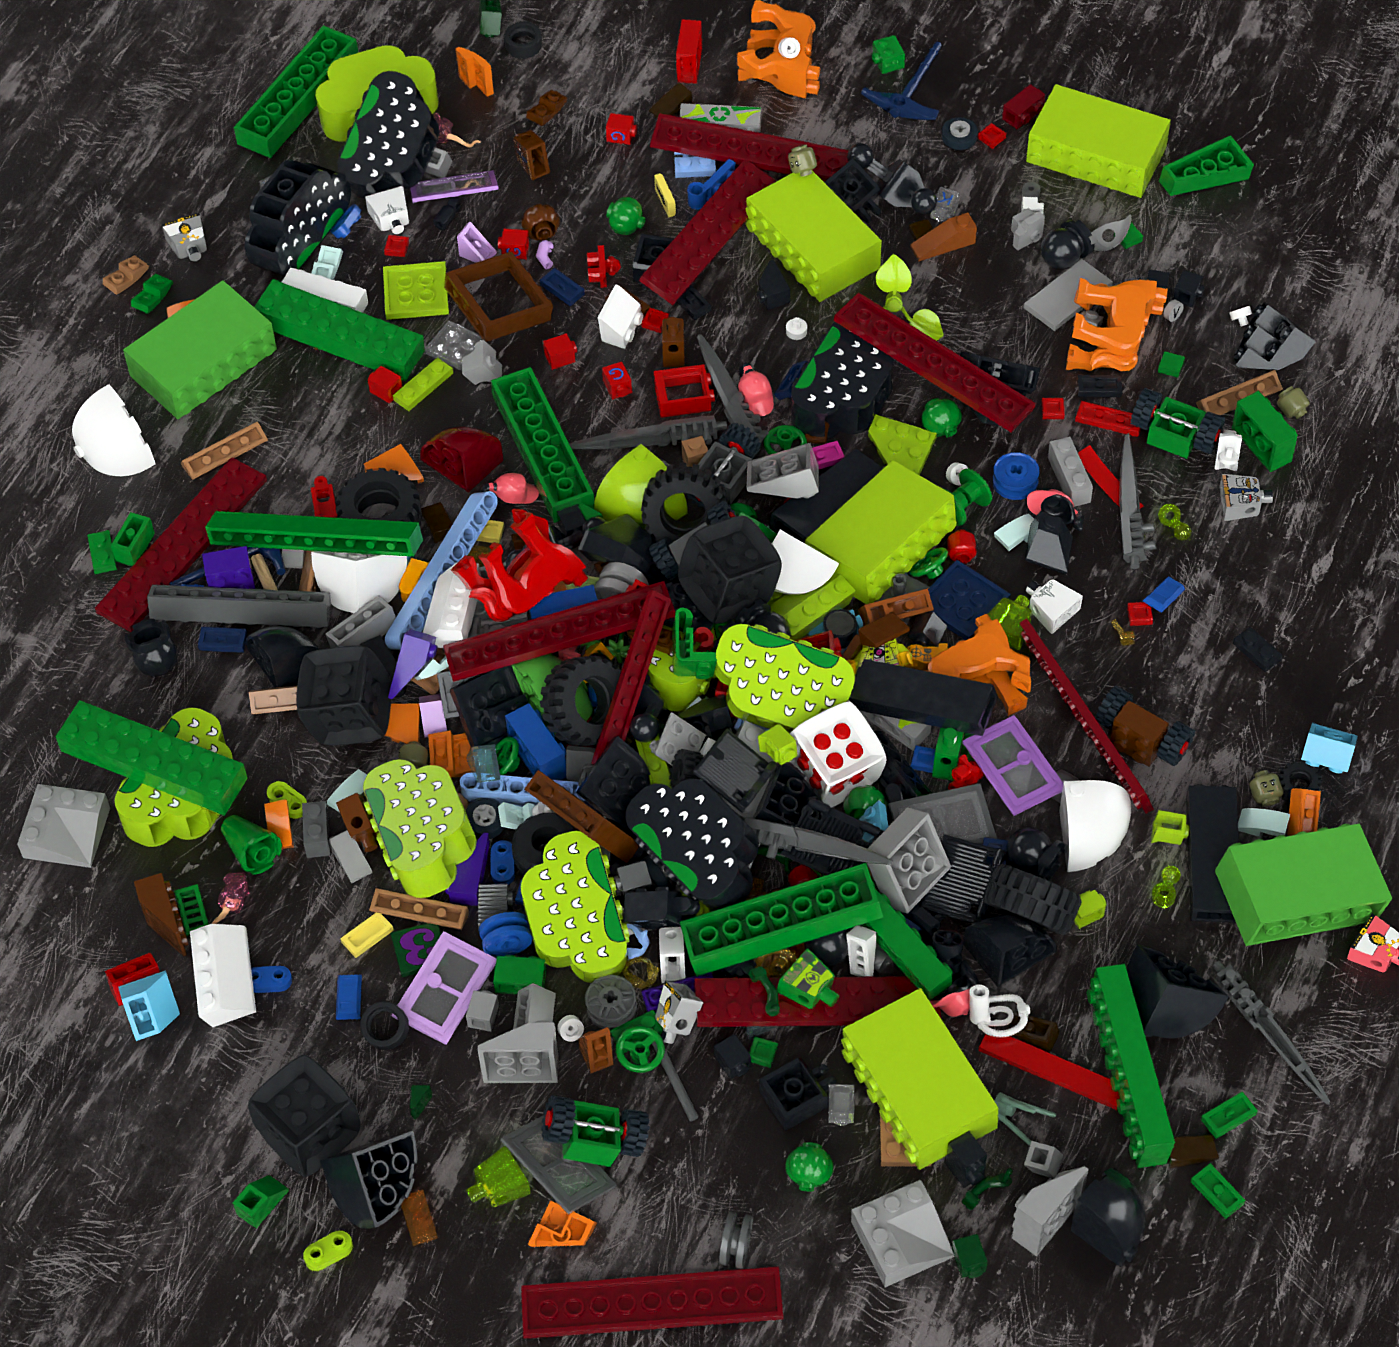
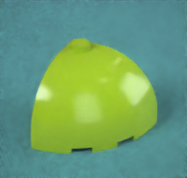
[594,444,688,528]

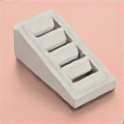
[846,925,876,977]

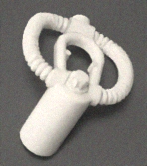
[969,985,1030,1038]

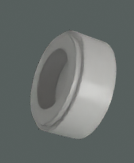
[1163,300,1183,322]

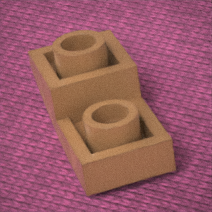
[103,255,149,295]

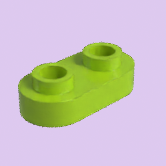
[267,781,307,819]
[303,1231,353,1271]

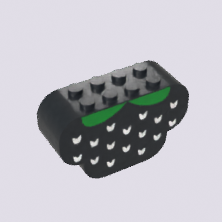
[337,71,440,198]
[245,159,351,276]
[791,322,894,440]
[625,779,759,911]

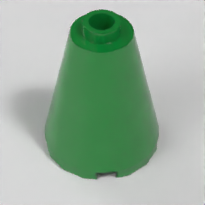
[221,815,282,875]

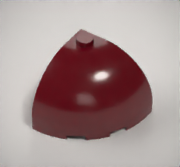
[420,426,503,493]

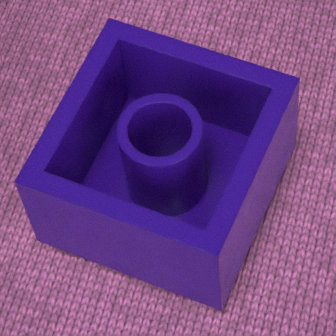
[202,546,256,589]

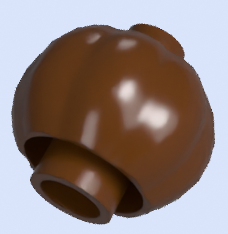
[521,204,560,240]

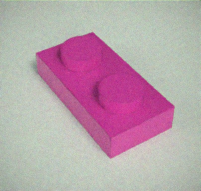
[812,441,845,469]

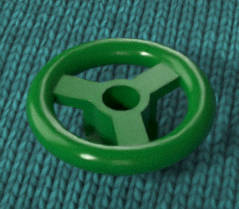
[764,425,807,455]
[909,547,948,579]
[486,737,520,775]
[615,1026,665,1073]

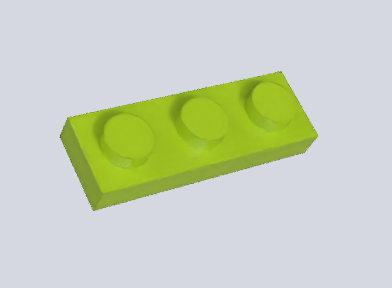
[393,357,453,411]

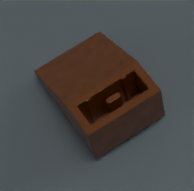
[134,873,189,957]

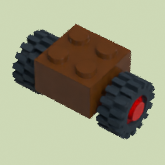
[1095,686,1195,767]

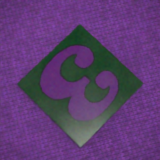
[391,923,449,978]

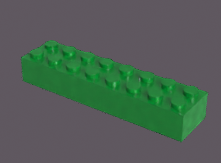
[234,25,358,158]
[254,279,425,382]
[491,367,594,523]
[55,700,248,816]
[680,863,883,976]
[1087,964,1175,1168]

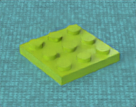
[383,261,449,320]

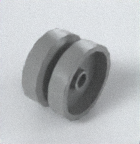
[594,562,649,600]

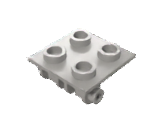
[649,712,706,766]

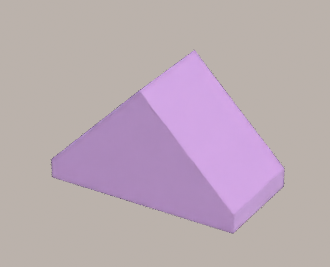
[457,222,497,263]
[419,694,447,737]

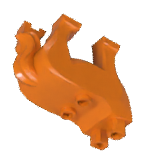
[737,0,820,98]
[1066,278,1167,371]
[924,614,1031,716]

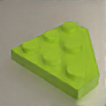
[868,415,937,475]

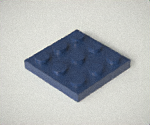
[927,560,1011,640]

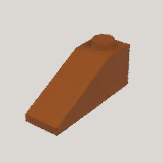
[910,213,977,261]
[858,588,934,626]
[578,1027,613,1073]

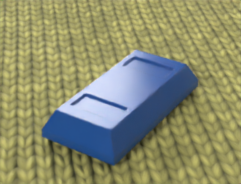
[1143,576,1185,613]
[336,975,362,1020]

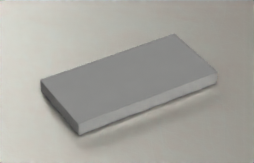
[1024,259,1113,331]

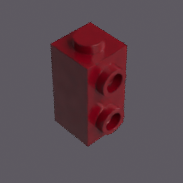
[1002,84,1045,129]

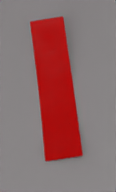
[1078,445,1144,509]

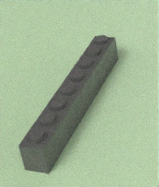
[147,585,332,628]

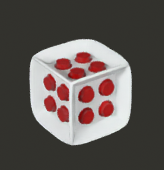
[789,701,886,807]

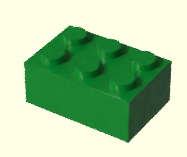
[1232,391,1298,472]

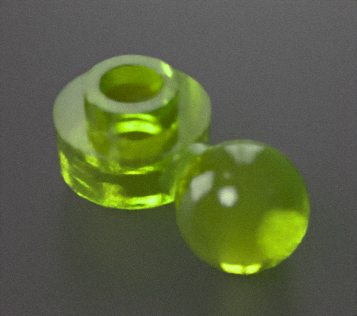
[1158,504,1192,541]
[1152,866,1181,908]

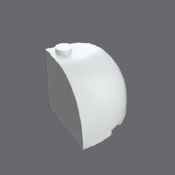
[72,384,156,476]
[772,530,839,595]
[311,551,407,614]
[1059,780,1131,872]

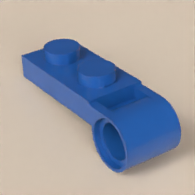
[687,159,736,209]

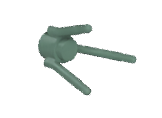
[994,1092,1056,1145]

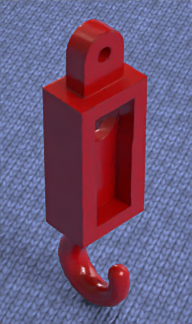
[311,476,337,518]

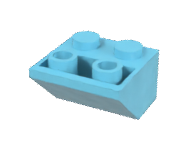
[118,971,180,1041]

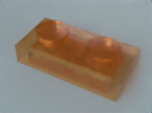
[401,1190,438,1246]

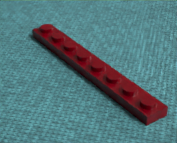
[591,590,671,765]

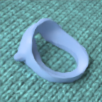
[626,923,650,962]

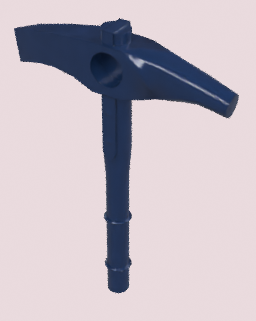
[861,42,942,120]
[169,547,286,586]

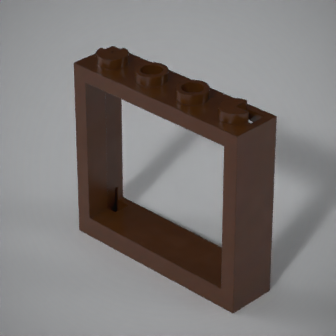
[444,251,553,342]
[524,770,640,863]

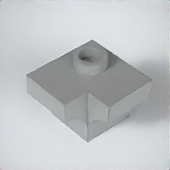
[1011,208,1045,250]
[462,340,502,385]

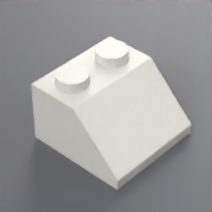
[598,285,643,349]

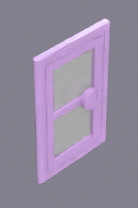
[391,931,497,1045]

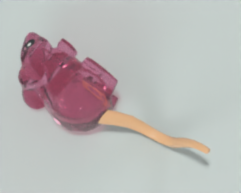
[433,112,480,147]
[212,872,250,924]

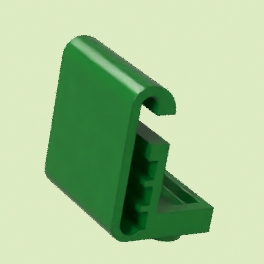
[672,608,717,679]

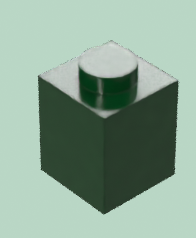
[952,1234,988,1278]

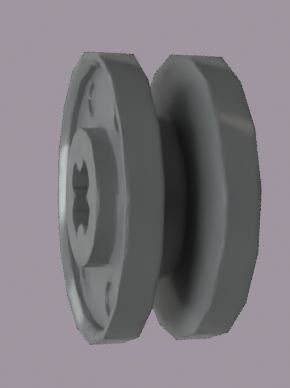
[585,975,637,1030]
[719,1211,753,1269]

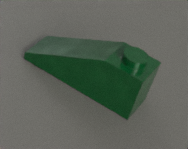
[479,0,502,37]

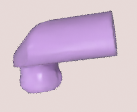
[536,240,554,269]

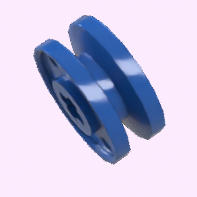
[993,452,1039,500]
[478,912,533,957]

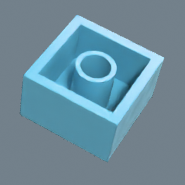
[1301,723,1358,773]

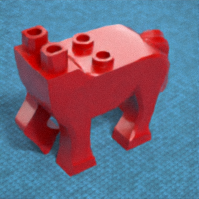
[450,509,588,622]

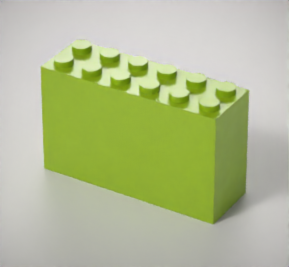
[1026,84,1171,198]
[746,171,882,302]
[805,460,957,604]
[841,988,998,1170]

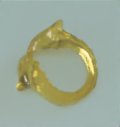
[623,957,661,989]

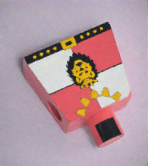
[1347,914,1399,972]

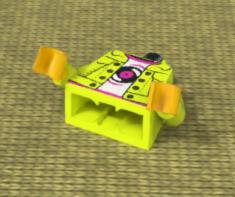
[847,638,913,674]

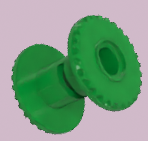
[942,468,992,526]

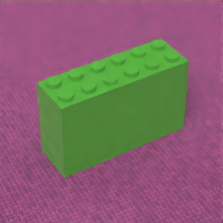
[123,280,277,419]
[1215,824,1392,946]

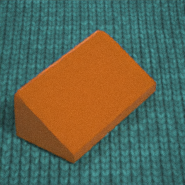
[1287,788,1321,836]
[264,799,294,849]

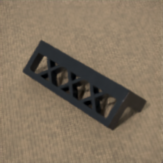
[874,731,932,800]

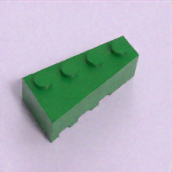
[1159,135,1254,196]

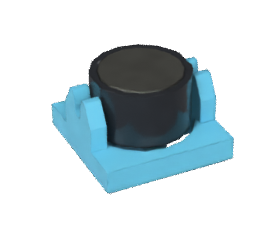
[808,608,863,655]

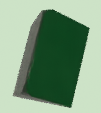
[410,1085,432,1119]

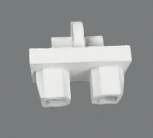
[1215,430,1242,471]

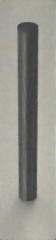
[652,1042,698,1121]

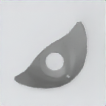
[1089,214,1131,251]

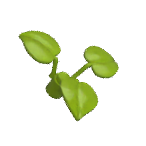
[876,254,944,341]

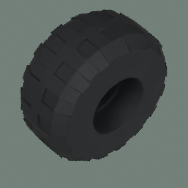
[512,813,579,876]

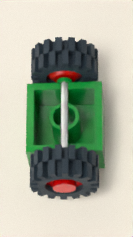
[1131,388,1225,459]
[541,1095,650,1167]

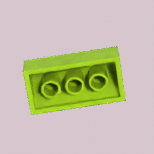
[770,573,856,640]

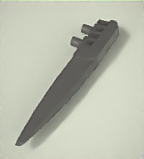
[697,334,769,452]
[569,415,727,449]
[1119,433,1157,569]
[744,817,893,865]
[1213,961,1330,1105]

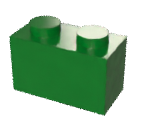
[111,512,155,566]
[493,955,547,995]

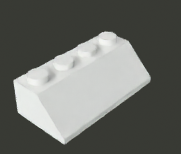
[423,562,481,648]
[190,924,256,1027]

